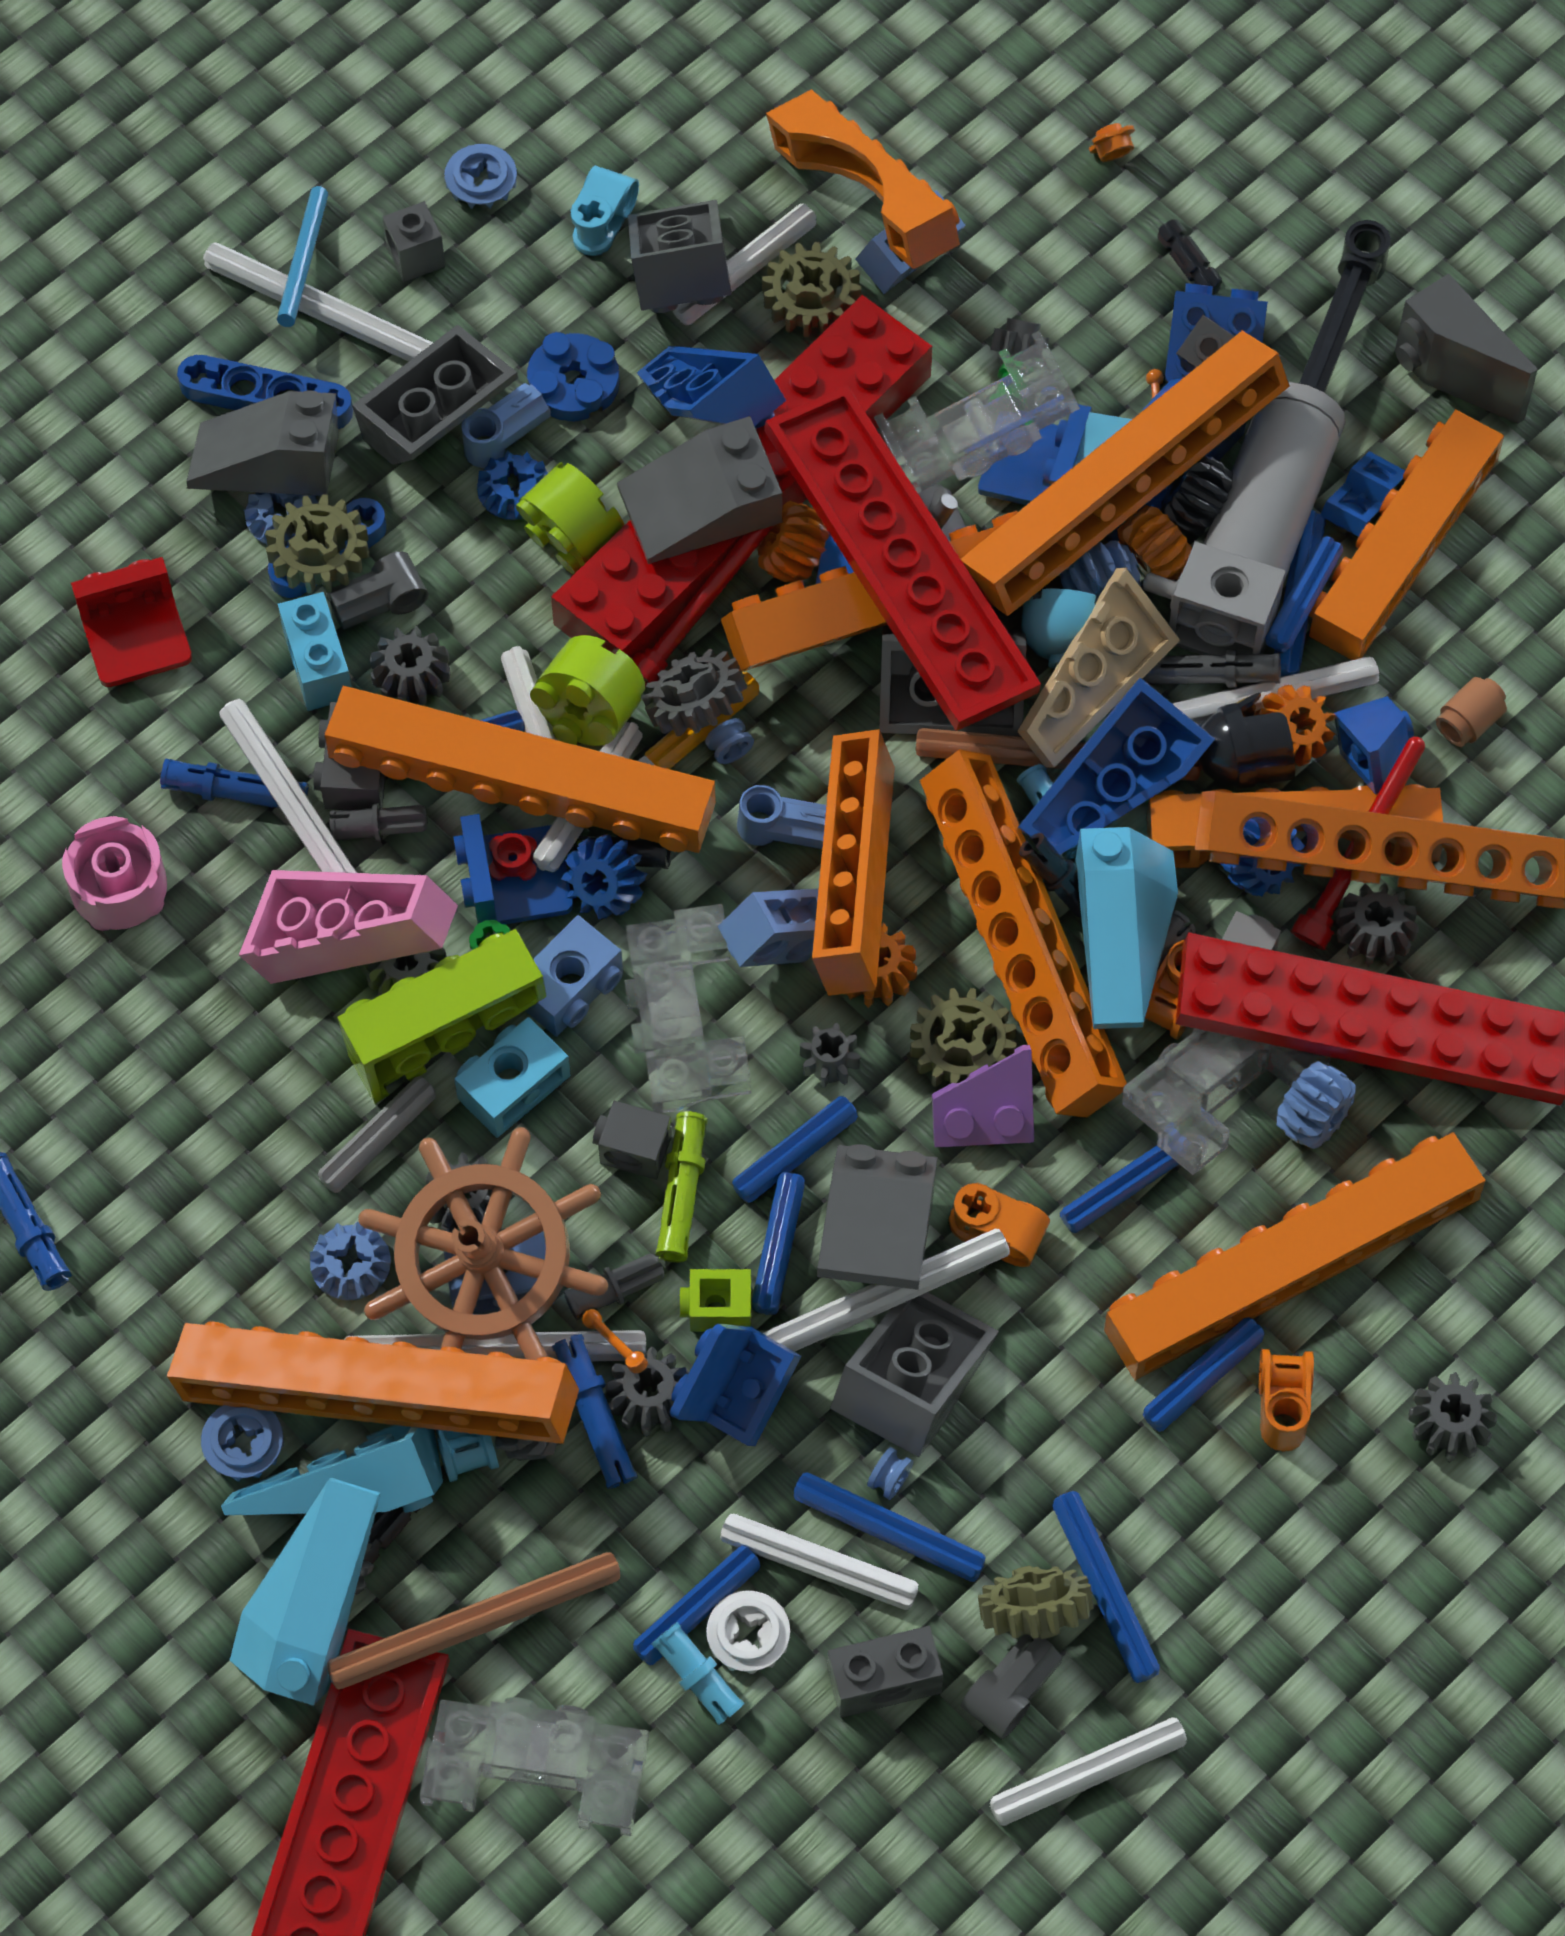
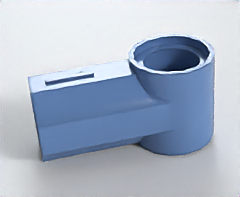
[461,383,550,468]
[737,785,826,849]

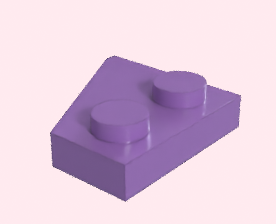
[932,1045,1034,1147]

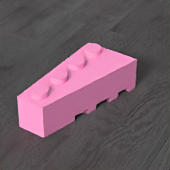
[239,870,458,984]

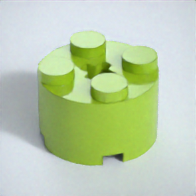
[515,462,625,575]
[530,635,645,746]

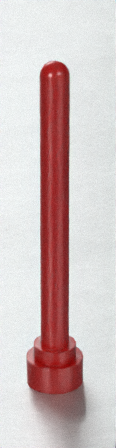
[631,525,775,688]
[1290,737,1425,950]

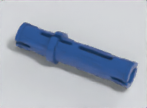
[160,758,309,808]
[0,1152,72,1291]
[552,1334,638,1489]

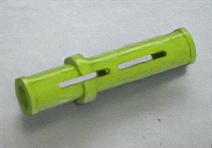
[655,1111,708,1263]

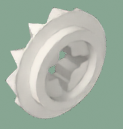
[707,1591,790,1675]

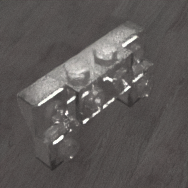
[874,330,1080,493]
[624,904,751,1114]
[1122,1028,1331,1175]
[420,1697,649,1836]

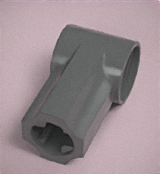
[327,552,429,630]
[960,1635,1063,1740]

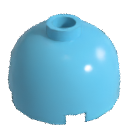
[1021,589,1096,669]

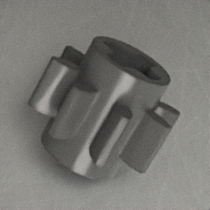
[990,318,1049,368]
[800,1023,860,1088]

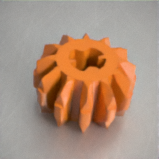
[757,501,829,583]
[1117,505,1192,581]
[1254,684,1336,766]
[846,922,917,1008]

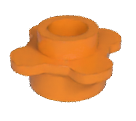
[1089,123,1135,162]

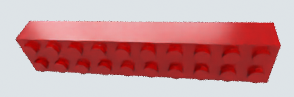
[551,295,932,658]

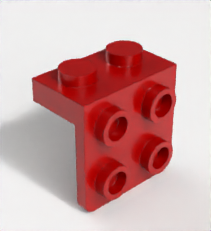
[71,557,192,687]

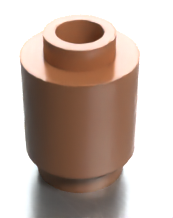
[1436,677,1507,747]

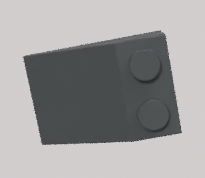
[628,199,732,313]
[1395,273,1538,424]
[186,391,339,496]
[617,416,783,564]
[817,1144,938,1290]
[830,1292,999,1457]

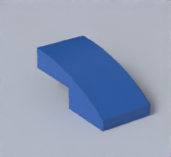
[1320,451,1405,537]

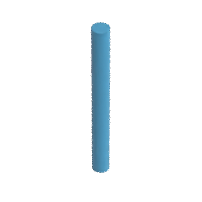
[277,186,328,327]

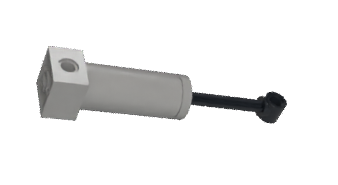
[1142,220,1391,655]

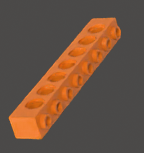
[920,749,1129,1118]
[1195,791,1565,909]

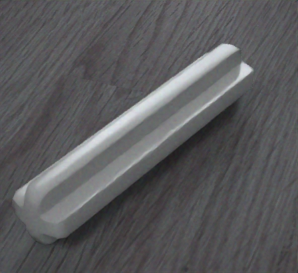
[318,1076,436,1193]

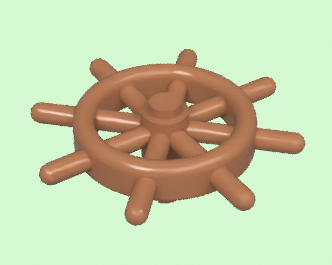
[358,1127,608,1360]

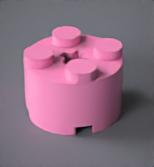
[62,816,167,931]

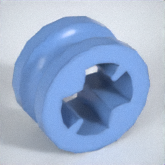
[705,718,754,764]
[867,1447,913,1500]

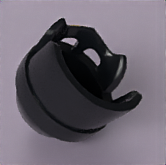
[1197,693,1296,789]

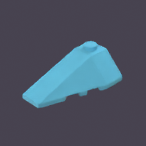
[1075,827,1178,1029]
[221,1425,443,1515]
[230,1478,381,1706]

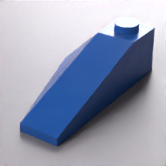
[637,346,786,429]
[1017,678,1215,855]

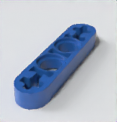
[177,355,353,429]

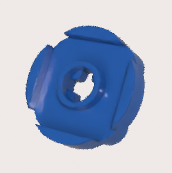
[527,332,620,421]

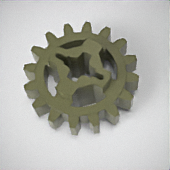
[762,242,861,337]
[265,494,369,594]
[910,988,1017,1087]
[978,1566,1094,1639]

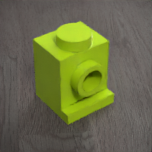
[680,1269,751,1332]

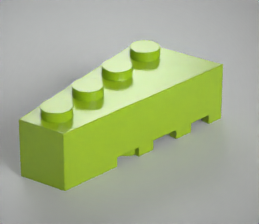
[337,929,547,1104]

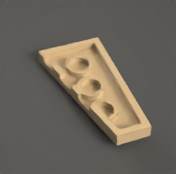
[1018,568,1180,767]

